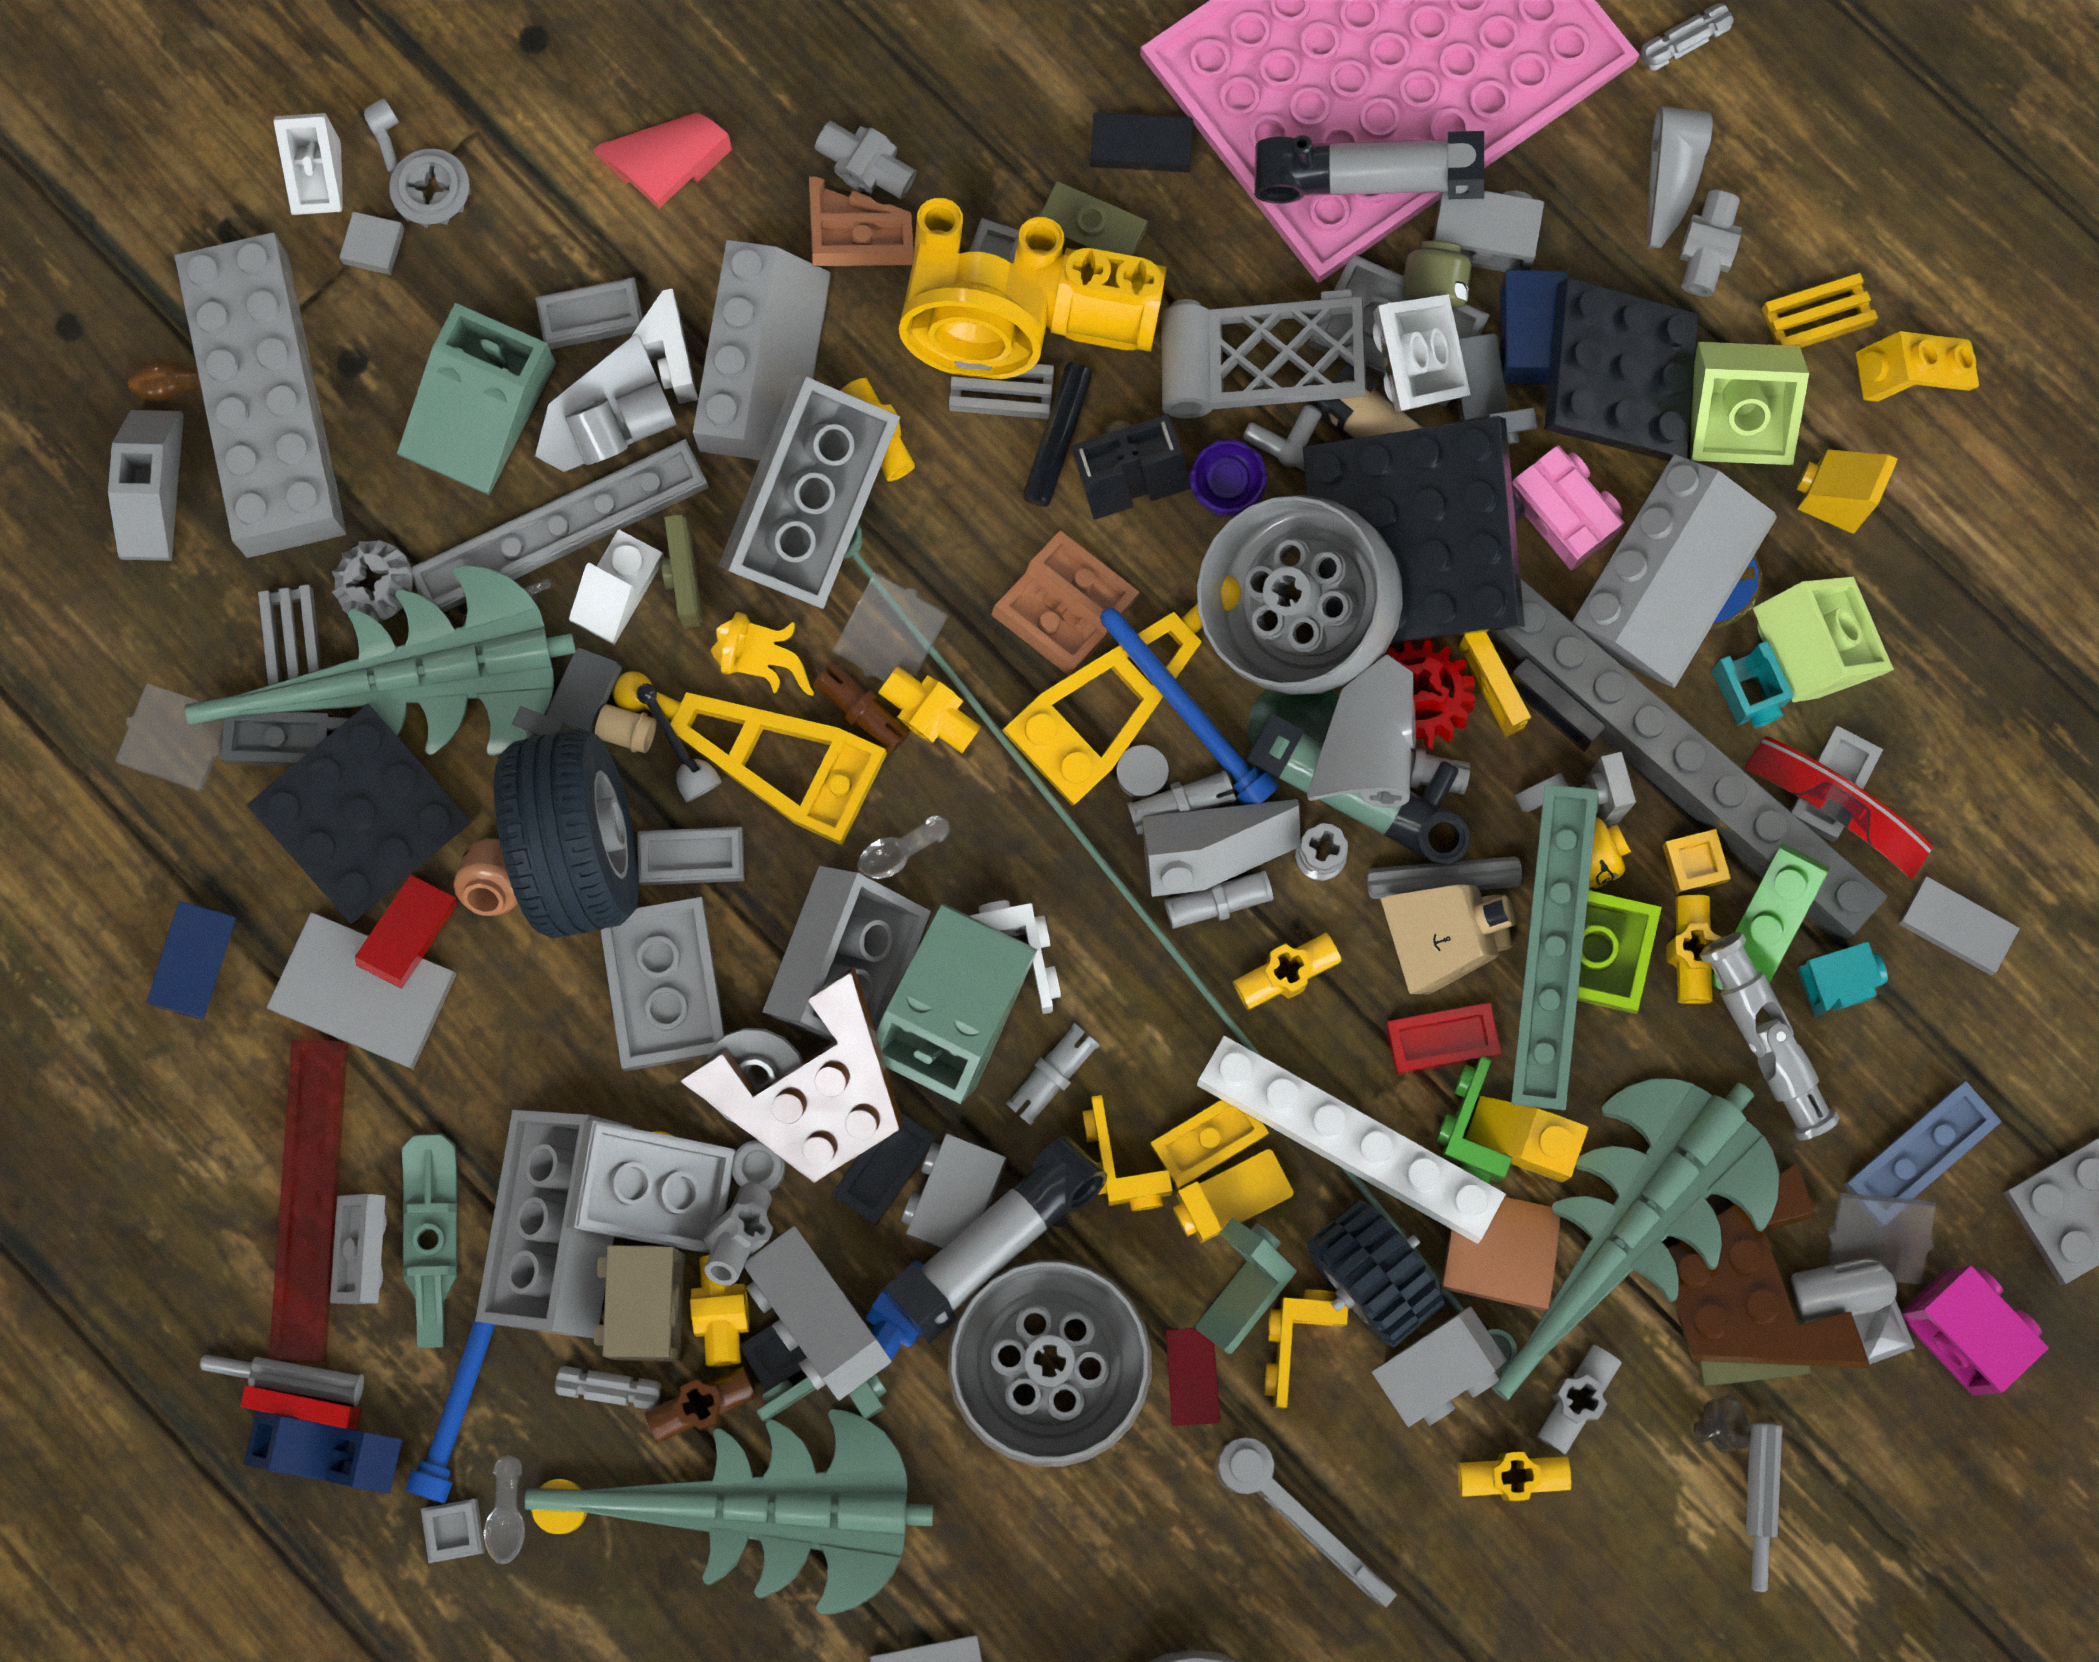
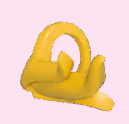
[711,612,814,696]

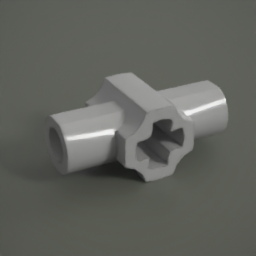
[815,121,917,199]
[1679,190,1742,297]
[704,1183,773,1286]
[1535,1345,1622,1455]

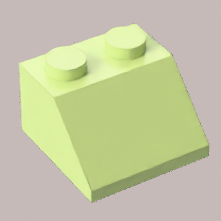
[1690,342,1809,465]
[1753,576,1894,702]

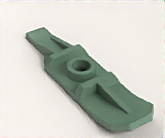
[402,1133,458,1348]

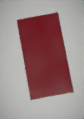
[1165,1328,1220,1426]

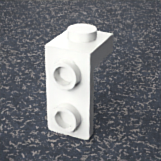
[970,900,1061,1014]

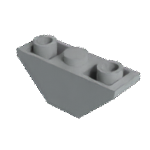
[108,410,184,561]

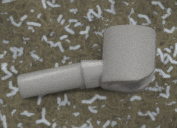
[364,99,399,174]

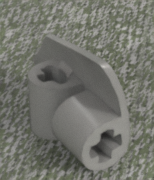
[535,334,676,472]
[1307,654,1416,808]

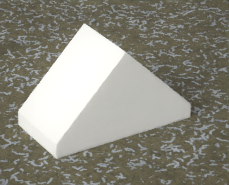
[273,113,343,215]

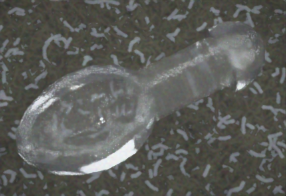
[857,815,950,879]
[484,1455,525,1565]

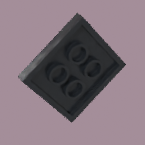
[1544,278,1698,462]
[246,703,472,924]

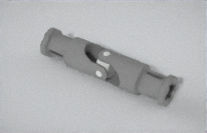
[1699,932,1840,1141]

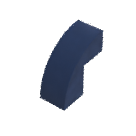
[243,1410,402,1494]

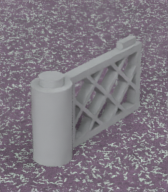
[1161,289,1367,418]
[1214,1438,1397,1607]

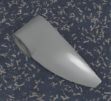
[1647,106,1713,249]

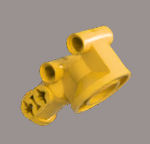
[899,198,1167,380]

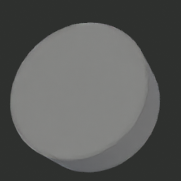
[1117,745,1169,799]
[1515,773,1568,813]
[732,1140,786,1192]

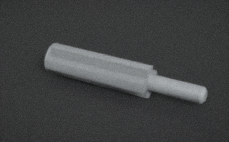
[200,1354,364,1407]
[1746,1422,1783,1592]

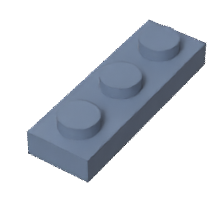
[1843,1081,2002,1225]

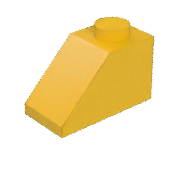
[1796,450,1898,534]
[1465,1096,1589,1183]

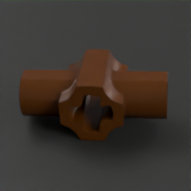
[644,1367,758,1443]

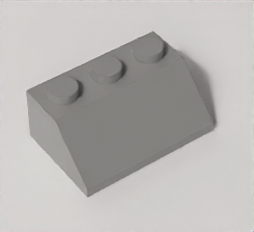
[762,866,931,1042]

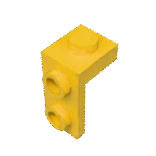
[1855,331,1979,402]
[1082,1095,1173,1211]
[1173,1149,1294,1244]
[1264,1290,1348,1409]

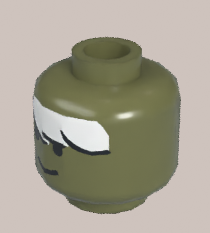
[1402,241,1472,309]

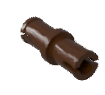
[813,661,911,755]

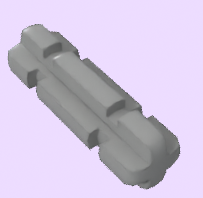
[1640,3,1734,70]
[555,1366,662,1410]

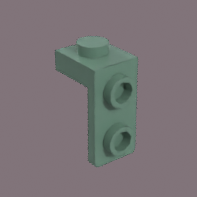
[1196,1218,1297,1354]
[756,1374,887,1421]

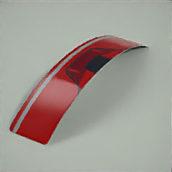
[1745,737,1933,879]

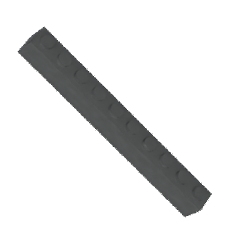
[1486,579,1888,945]

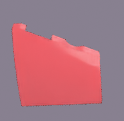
[593,113,732,209]

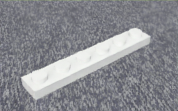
[1197,1036,1506,1244]

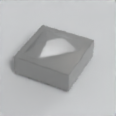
[1853,1298,1915,1365]

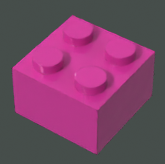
[1901,1265,2049,1396]

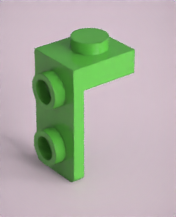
[1435,1056,1512,1184]

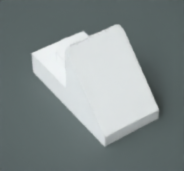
[632,289,698,404]
[569,529,665,645]

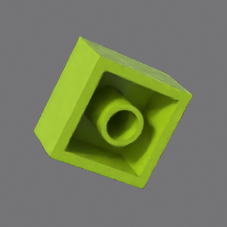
[1577,890,1662,1014]

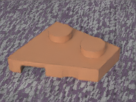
[809,177,914,266]

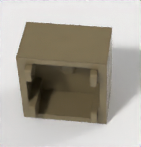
[594,1246,685,1362]

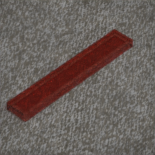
[269,1040,348,1361]

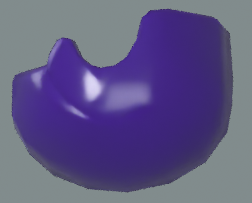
[1190,440,1268,517]

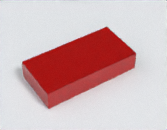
[355,875,457,989]
[1385,1002,1501,1075]
[240,1385,362,1429]

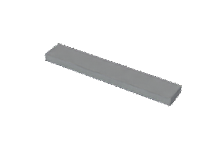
[411,439,709,613]

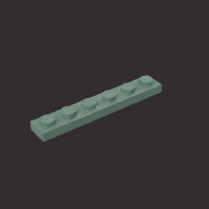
[1511,784,1599,1111]

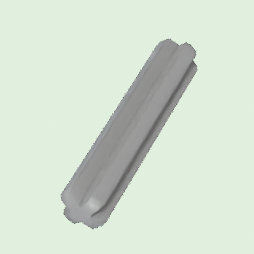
[1366,856,1522,899]

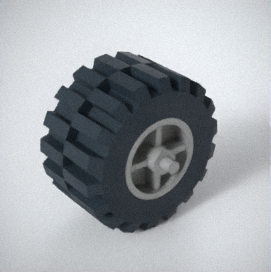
[1307,1200,1445,1347]

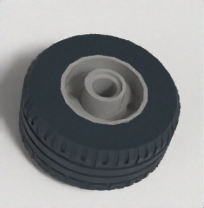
[494,728,639,938]

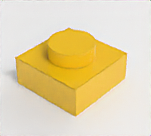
[1662,829,1731,895]

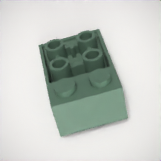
[397,303,556,496]
[876,903,1038,1104]

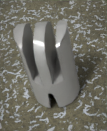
[1791,1258,1897,1324]

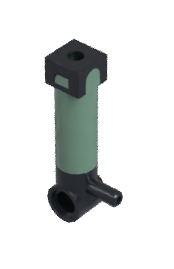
[1244,714,1471,864]

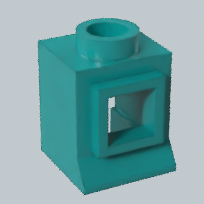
[1711,641,1794,728]
[1797,942,1888,1018]

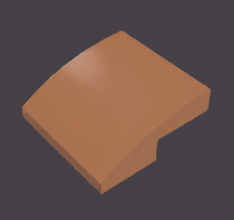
[991,530,1140,676]
[1440,1197,1560,1312]

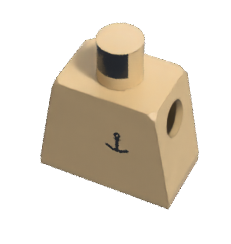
[1380,884,1516,994]

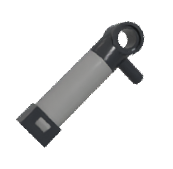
[1254,131,1484,204]
[884,1136,1107,1344]

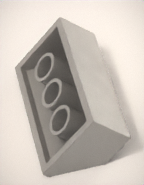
[693,240,831,460]
[718,375,900,609]
[1572,454,1777,688]
[475,1110,633,1338]

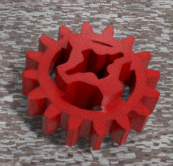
[1384,640,1475,749]

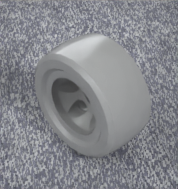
[1197,495,1403,695]
[948,1260,1152,1467]

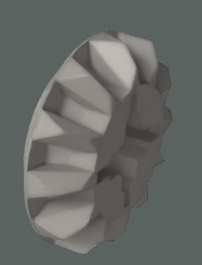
[389,149,471,229]
[331,540,413,622]

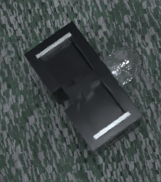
[1070,414,1191,520]

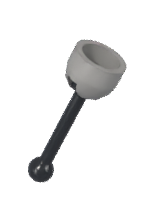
[636,683,722,803]

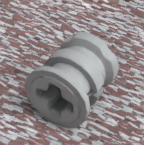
[1295,823,1348,881]

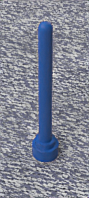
[1100,607,1280,805]
[404,1317,495,1503]

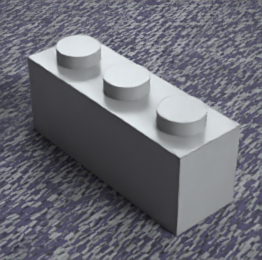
[744,1226,892,1401]

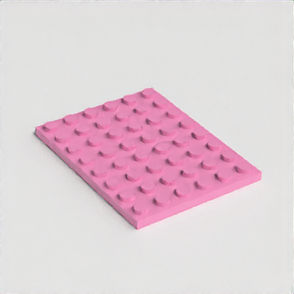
[1140,0,1639,284]

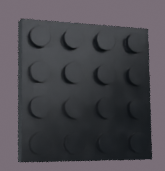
[1303,416,1525,644]

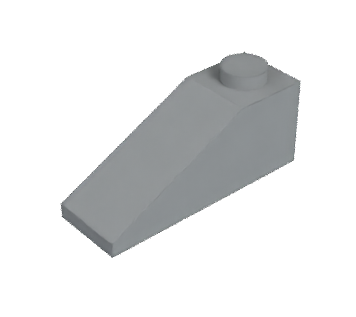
[1142,799,1301,897]

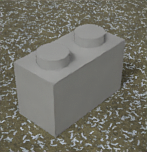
[1432,191,1544,272]
[901,1134,1007,1250]
[1372,1306,1507,1427]

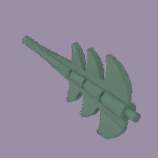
[185,565,575,756]
[1491,1079,1779,1401]
[525,1409,933,1615]

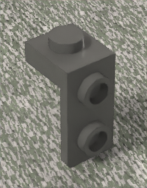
[1456,334,1537,444]
[511,648,622,739]

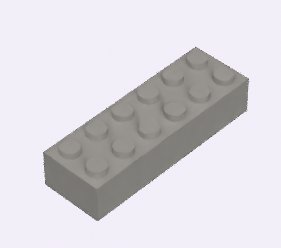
[174,232,347,558]

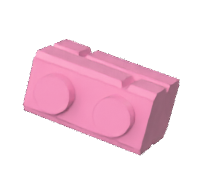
[1512,445,1625,571]

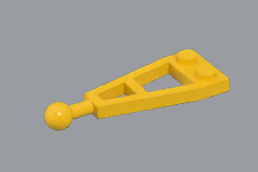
[1001,575,1241,806]
[612,671,887,845]

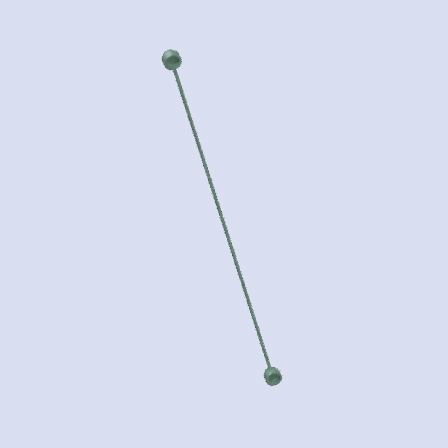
[844,523,1517,1373]

